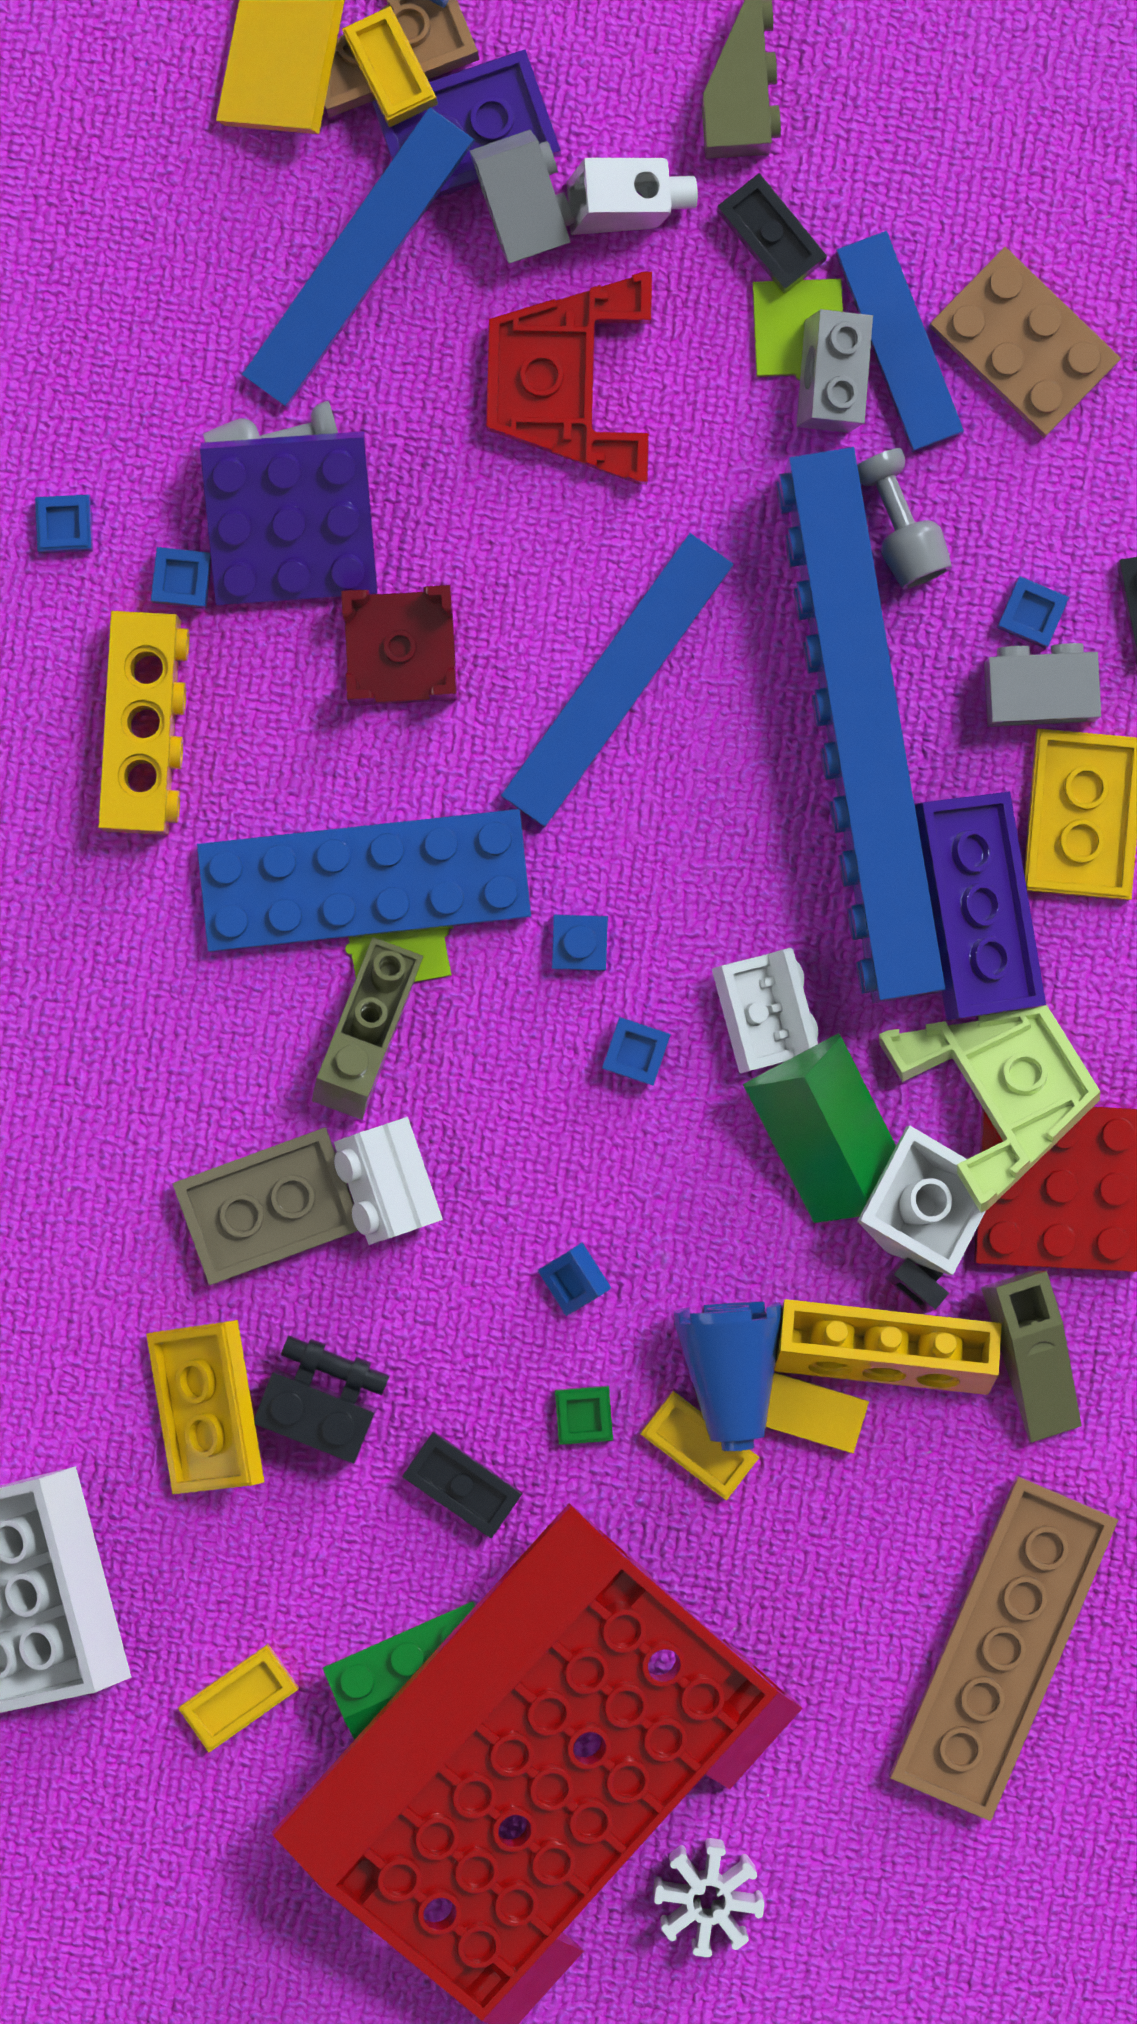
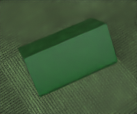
[743,1033,896,1223]

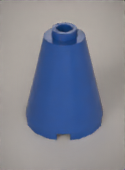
[674,1302,782,1451]

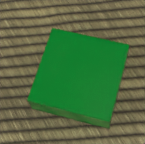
[555,1385,613,1445]

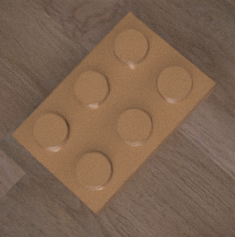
[929,247,1121,438]

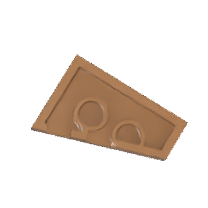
[325,0,480,118]

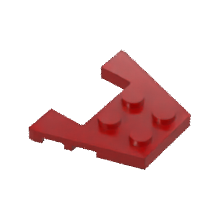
[487,271,652,485]

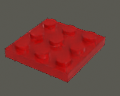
[974,1107,1137,1272]

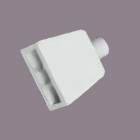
[567,158,698,235]

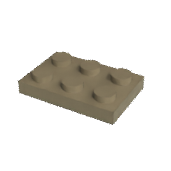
[172,1127,358,1285]

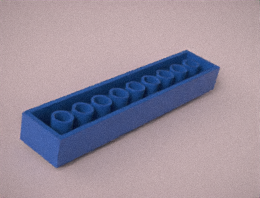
[776,447,945,1004]

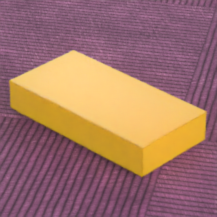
[342,6,438,127]
[766,1372,869,1454]
[640,1390,760,1501]
[178,1643,299,1752]

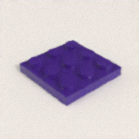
[200,431,378,605]

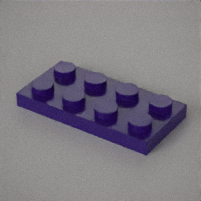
[914,791,1046,1021]

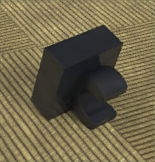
[885,1258,949,1313]

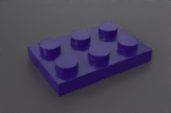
[372,49,561,198]

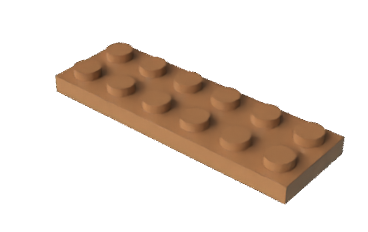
[889,1475,1118,1821]

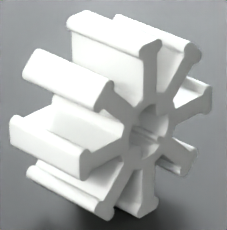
[653,1838,764,1957]

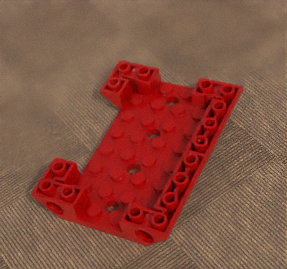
[271,1503,803,2024]

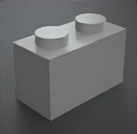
[469,129,574,264]
[984,643,1101,727]

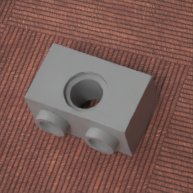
[796,309,873,433]

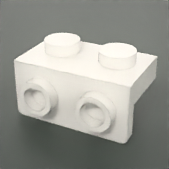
[712,948,818,1074]

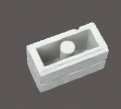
[334,1117,443,1245]

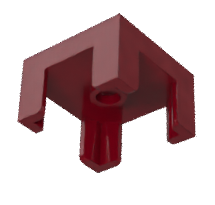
[341,585,458,706]

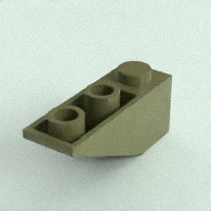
[701,0,781,159]
[312,937,423,1120]
[981,1271,1082,1443]

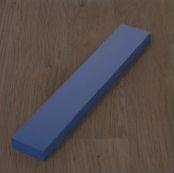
[242,107,475,407]
[501,533,734,828]

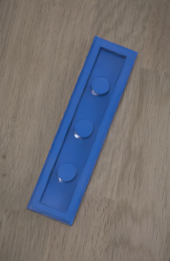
[835,230,964,453]

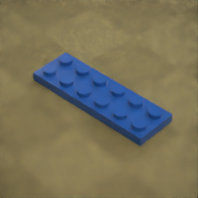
[197,809,532,952]

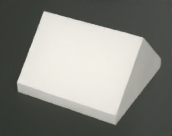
[857,1126,985,1275]

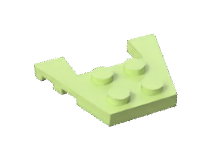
[879,1005,1100,1213]

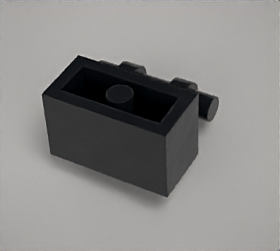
[254,1335,390,1464]

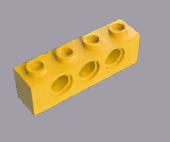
[99,611,190,835]
[774,1299,1002,1395]

